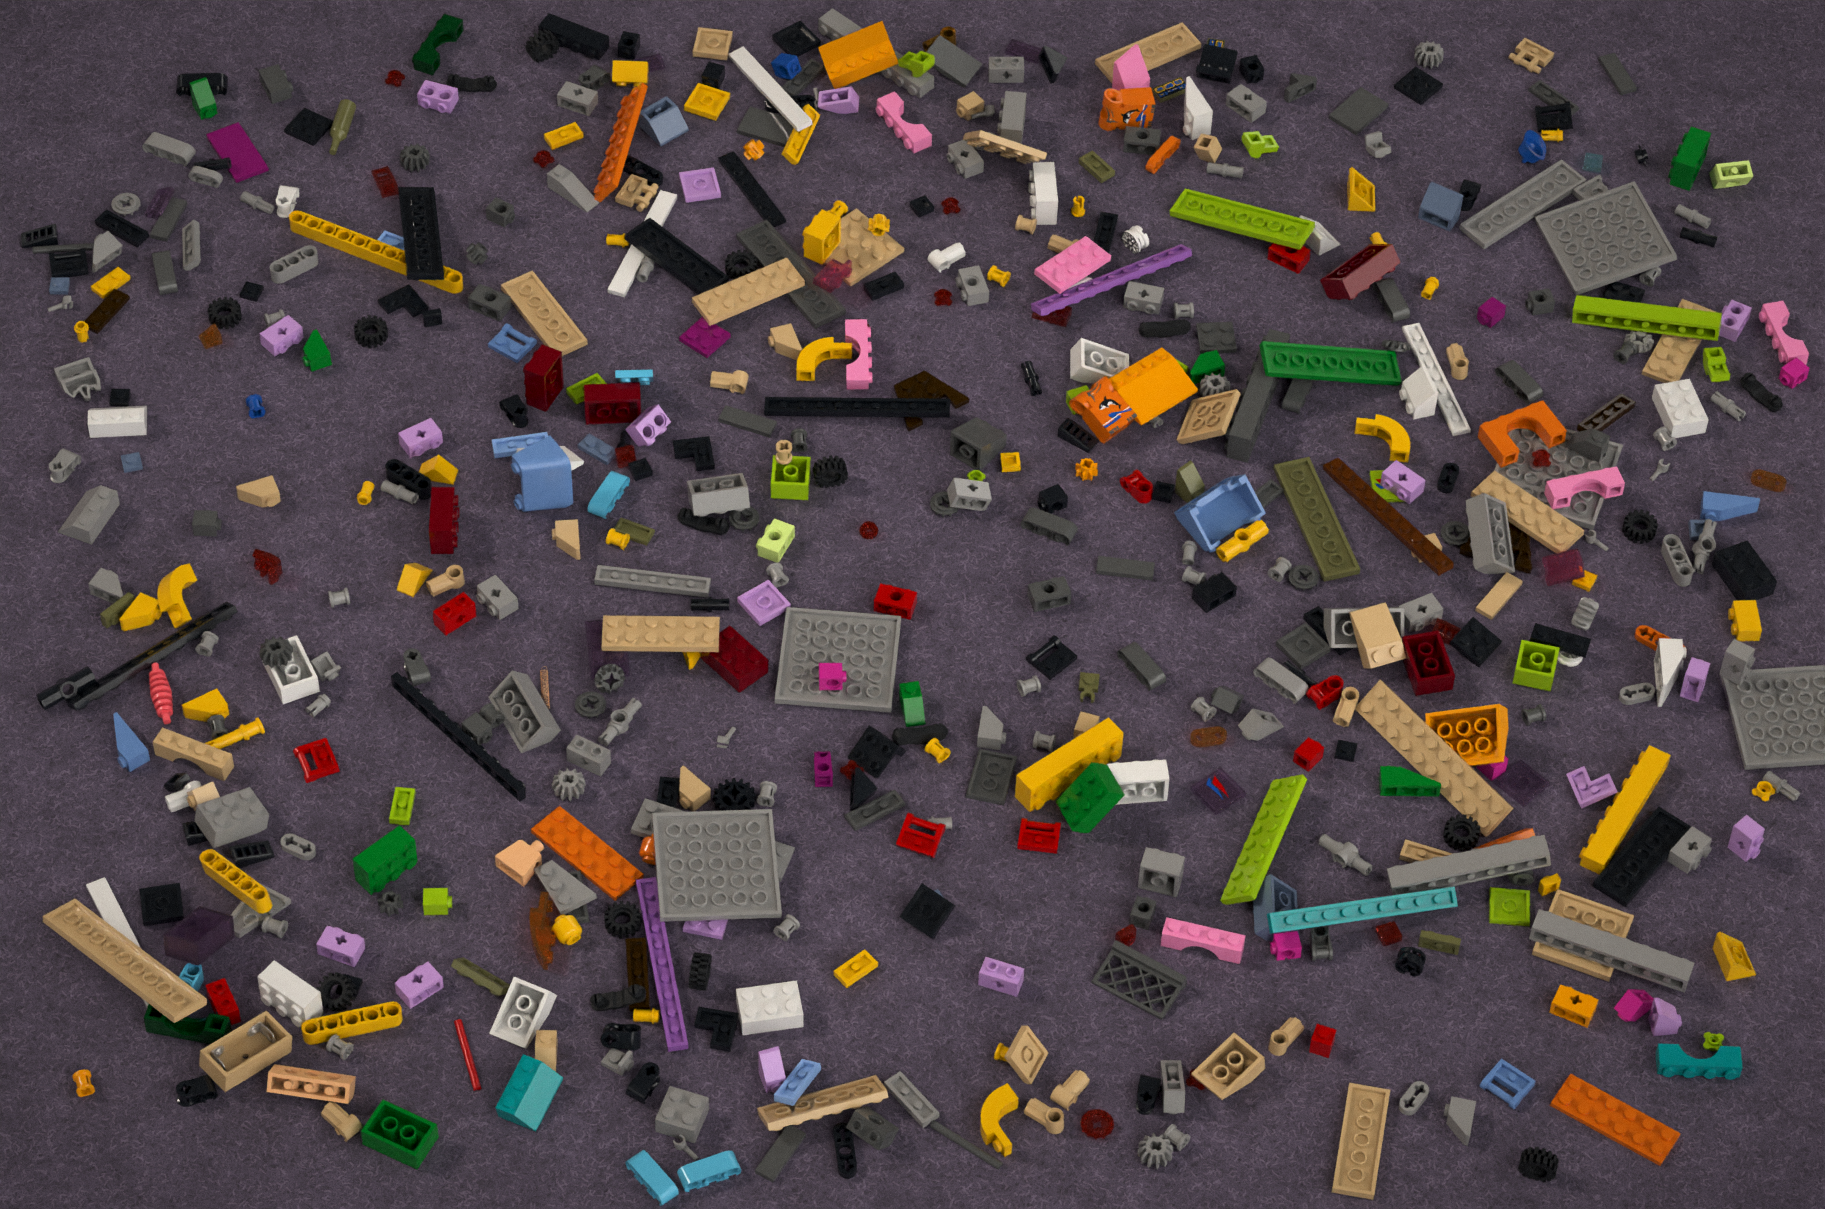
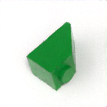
[190,77,217,120]
[302,329,332,372]
[1189,350,1225,384]
[899,681,925,727]

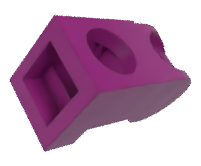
[814,751,833,787]

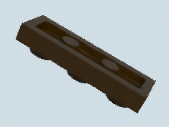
[84,289,130,334]

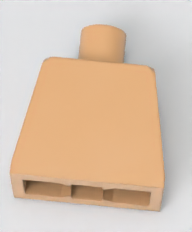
[495,840,544,887]

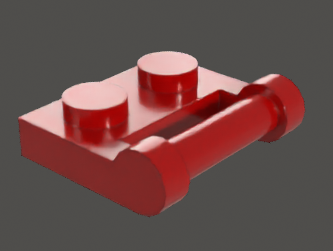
[293,738,340,783]
[896,813,946,858]
[1017,818,1061,854]

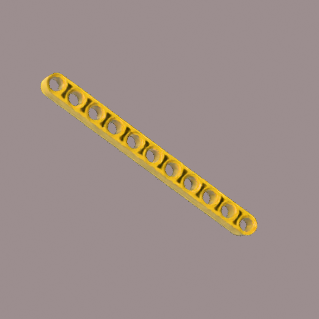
[289,210,463,294]

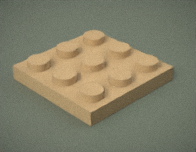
[1177,389,1241,444]

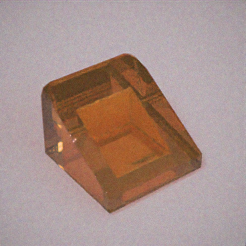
[199,324,223,349]

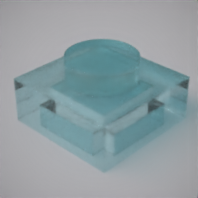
[1583,153,1603,173]

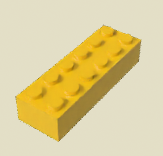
[1015,717,1124,812]

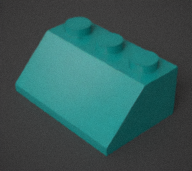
[495,1054,563,1131]

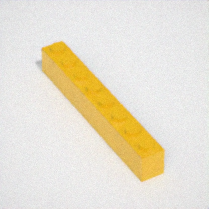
[1579,745,1671,875]

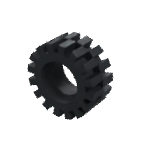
[525,29,559,63]
[725,250,758,280]
[208,297,242,330]
[354,315,388,348]
[812,455,848,488]
[1622,509,1658,544]
[1443,814,1480,851]
[604,901,641,939]
[689,952,712,991]
[316,972,356,1012]
[1518,1147,1559,1182]

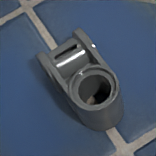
[578,65,610,91]
[403,648,431,687]
[1309,926,1333,961]

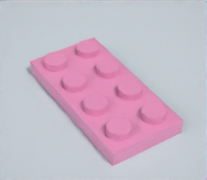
[1034,236,1111,294]

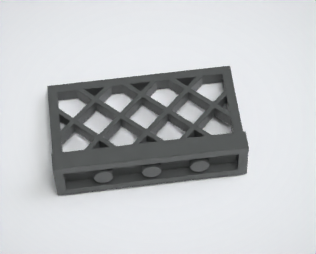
[1091,940,1187,1020]

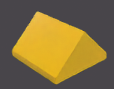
[1347,167,1375,212]
[1713,932,1756,981]

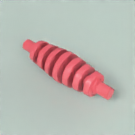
[149,663,173,724]

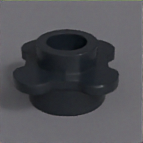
[1634,145,1648,165]

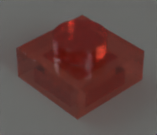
[614,445,636,468]
[1375,921,1403,947]
[1115,924,1137,946]

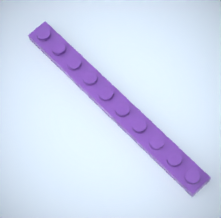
[1031,244,1192,316]
[636,877,688,1052]

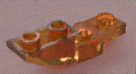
[529,892,556,970]

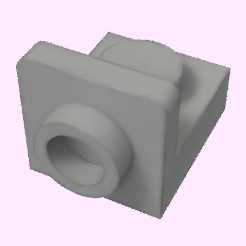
[601,1048,634,1076]

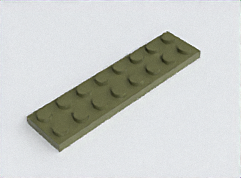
[1273,457,1360,582]

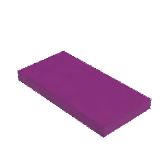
[206,122,269,183]

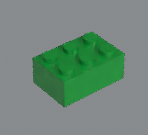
[1668,127,1711,191]
[1055,762,1125,833]
[353,825,418,895]
[361,1100,439,1169]

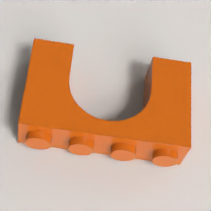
[1478,400,1567,468]

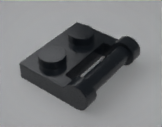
[1535,101,1573,132]
[49,248,89,277]
[1026,635,1077,680]

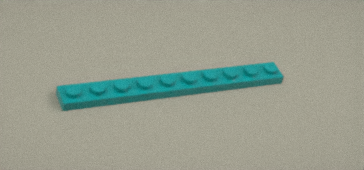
[1267,887,1458,934]

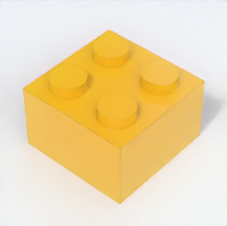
[802,209,841,265]

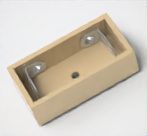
[199,1011,292,1092]

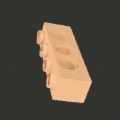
[267,1064,356,1104]

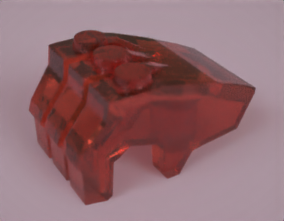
[252,549,282,585]

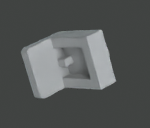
[1365,131,1391,158]
[310,652,341,681]

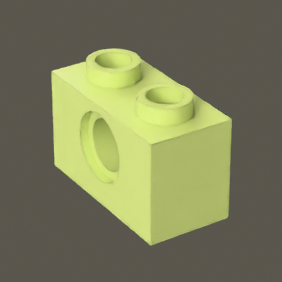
[1709,160,1753,189]
[756,518,795,562]

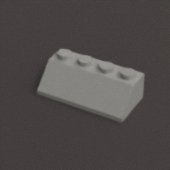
[1465,493,1515,574]
[1324,607,1404,648]
[488,671,561,753]

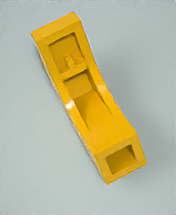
[796,337,852,381]
[1355,414,1410,463]
[157,563,198,628]
[980,1083,1019,1157]

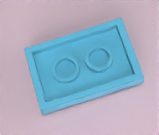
[615,370,653,385]

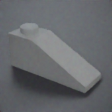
[547,164,599,213]
[1160,1060,1185,1114]

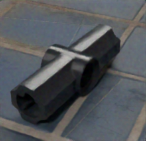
[36,666,96,710]

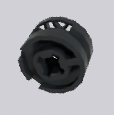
[1395,947,1426,977]

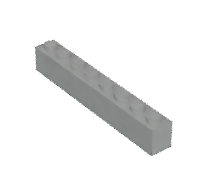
[818,8,934,98]
[1387,835,1551,895]
[1529,909,1694,993]

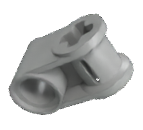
[49,448,81,483]

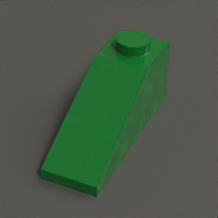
[1379,766,1441,796]

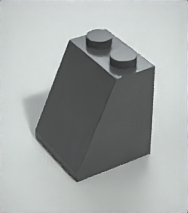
[950,417,1007,471]

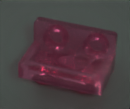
[813,259,852,293]
[1542,549,1585,586]

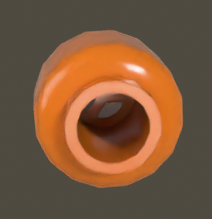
[639,834,656,865]

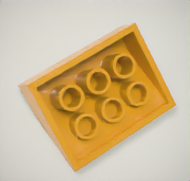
[818,21,898,89]
[1109,347,1198,426]
[1425,704,1509,766]

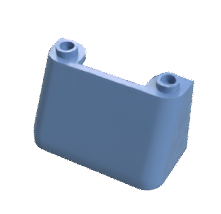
[511,436,573,512]
[1174,474,1266,553]

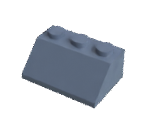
[1253,874,1299,941]

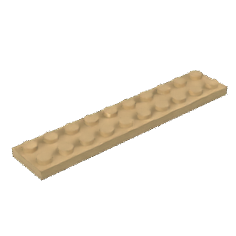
[1355,680,1513,837]
[43,899,207,1023]

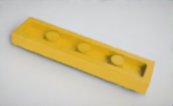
[782,104,820,165]

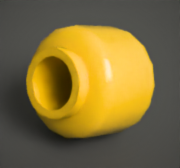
[552,914,582,945]

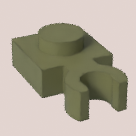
[1078,672,1100,703]

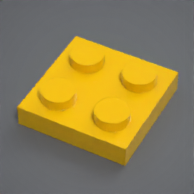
[684,83,730,121]

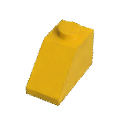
[119,592,162,631]
[182,688,229,722]

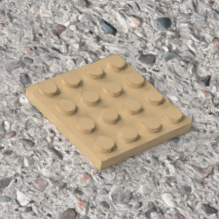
[963,130,1047,164]
[803,208,904,287]
[1532,889,1634,982]

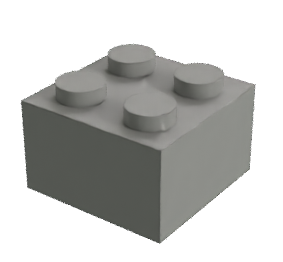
[1138,847,1185,897]
[655,1086,709,1143]

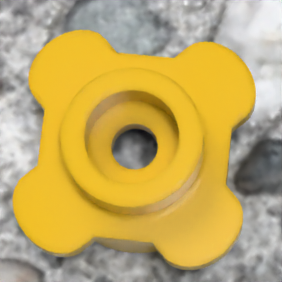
[1752,781,1775,802]

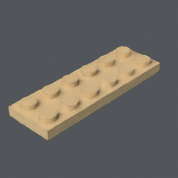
[1095,22,1201,83]
[692,258,805,326]
[501,271,588,356]
[1642,299,1716,383]
[1471,470,1584,556]
[602,615,720,652]
[757,1075,888,1131]
[1332,1083,1390,1200]

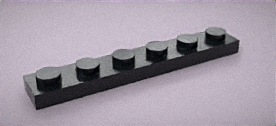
[718,151,786,227]

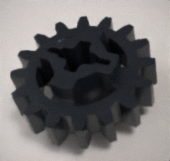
[713,778,756,811]

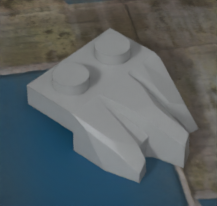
[54,357,101,401]

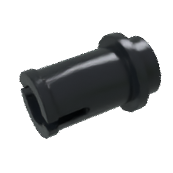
[617,431,632,455]

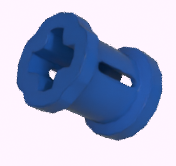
[246,394,266,419]

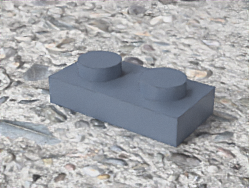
[577,433,619,465]

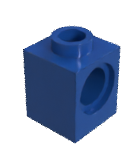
[771,53,802,80]

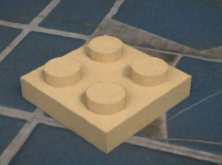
[693,27,733,60]
[1004,1026,1048,1084]

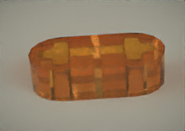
[1750,469,1787,492]
[1190,726,1227,748]

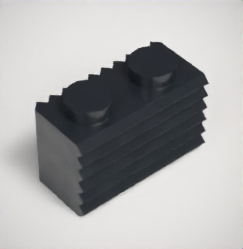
[1192,572,1237,613]

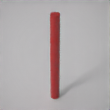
[454,1019,482,1091]

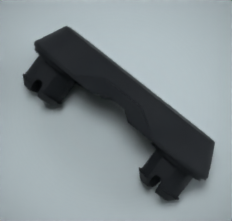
[446,74,497,92]
[1139,319,1191,338]
[1740,372,1783,412]
[677,507,730,535]
[892,723,948,745]
[590,984,646,1011]

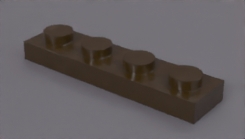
[1577,393,1636,432]
[625,937,650,1011]

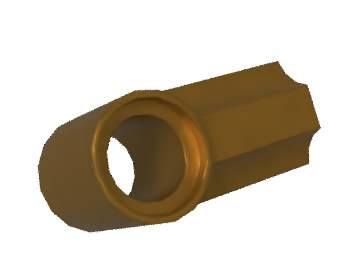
[922,26,956,52]

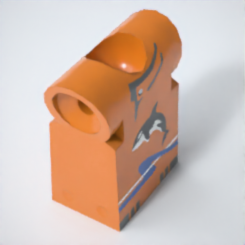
[1098,87,1156,131]
[1069,376,1137,444]

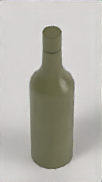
[329,99,356,155]

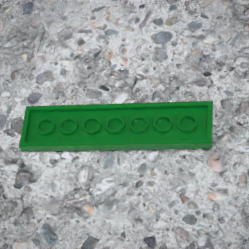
[1259,341,1402,386]

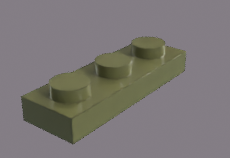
[451,957,510,996]

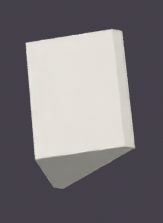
[1299,215,1341,256]

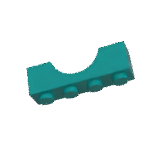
[1655,1043,1743,1080]

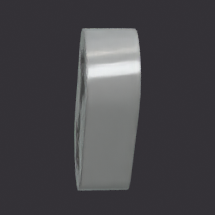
[188,166,223,188]
[1619,682,1655,705]
[281,833,316,860]
[1399,1081,1429,1116]

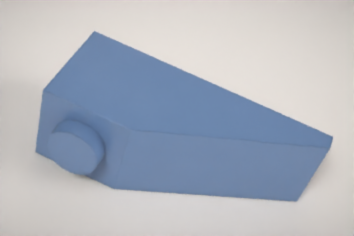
[1700,491,1760,522]
[113,712,150,772]

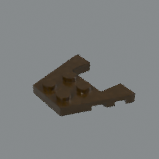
[894,371,970,431]
[1459,522,1532,574]

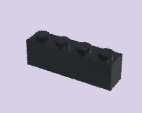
[538,13,610,60]

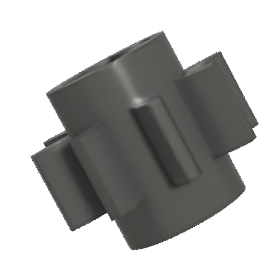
[466,242,488,265]
[378,890,403,917]

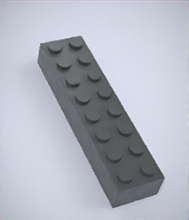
[1224,329,1291,463]

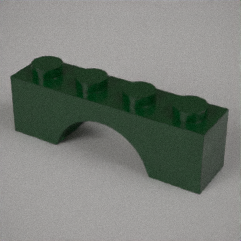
[412,14,464,76]
[144,1004,232,1044]

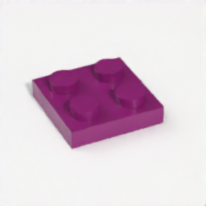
[679,316,731,358]

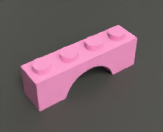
[876,91,932,153]
[1759,301,1809,366]
[845,319,872,390]
[1544,466,1625,510]
[1160,917,1246,964]

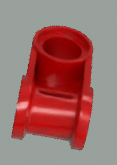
[1120,469,1153,504]
[1306,675,1344,710]

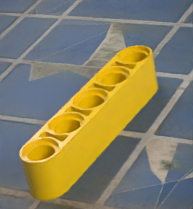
[199,849,273,914]
[301,1002,403,1045]

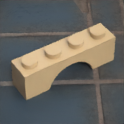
[153,727,234,781]

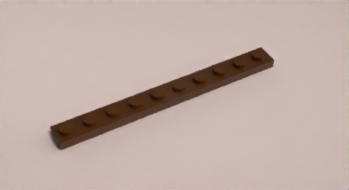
[1323,458,1454,576]

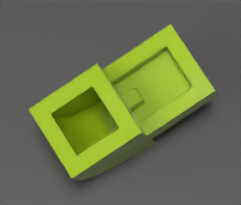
[898,51,935,78]
[1241,131,1279,158]
[1703,347,1730,382]

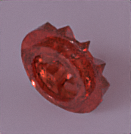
[1080,1109,1114,1140]

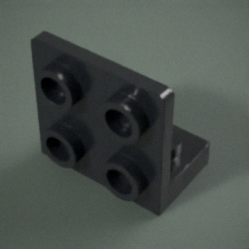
[1196,44,1238,84]
[848,725,906,778]

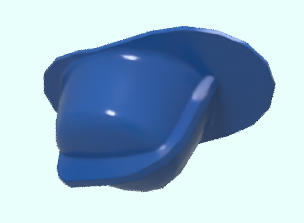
[1518,130,1546,164]

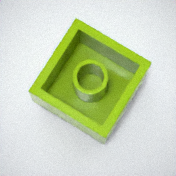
[771,455,811,500]
[1512,640,1560,691]

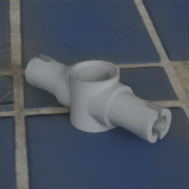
[1692,519,1717,574]
[598,698,642,747]
[1319,834,1372,876]

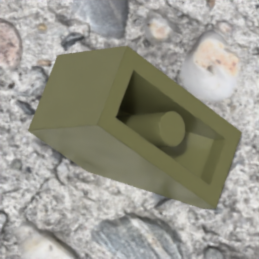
[1175,460,1205,503]

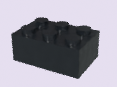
[1712,540,1777,601]

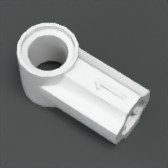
[928,243,966,273]
[165,781,202,813]

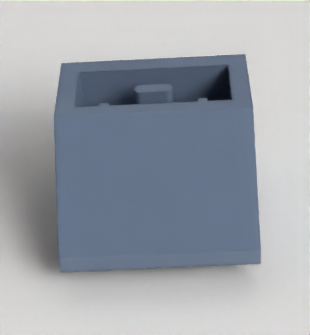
[639,96,689,147]
[1418,181,1463,232]

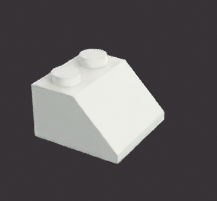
[1399,365,1438,420]

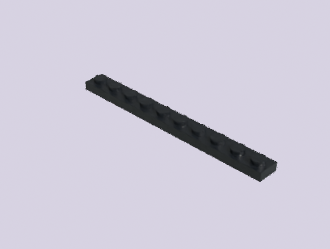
[764,397,950,418]
[66,602,238,711]
[391,672,526,802]

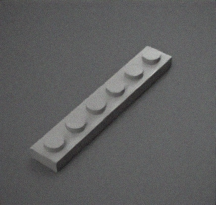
[594,565,711,598]

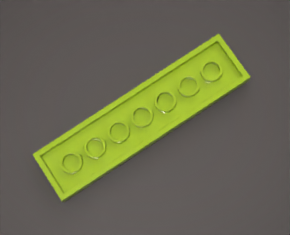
[1170,188,1315,250]
[1220,774,1307,905]

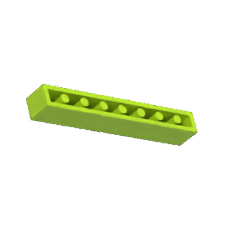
[1572,295,1722,341]

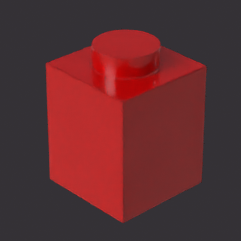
[1293,737,1324,772]
[1309,1024,1337,1058]

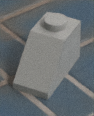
[92,231,123,273]
[88,568,123,604]
[977,706,1007,750]
[1238,709,1284,741]
[1443,1096,1476,1146]

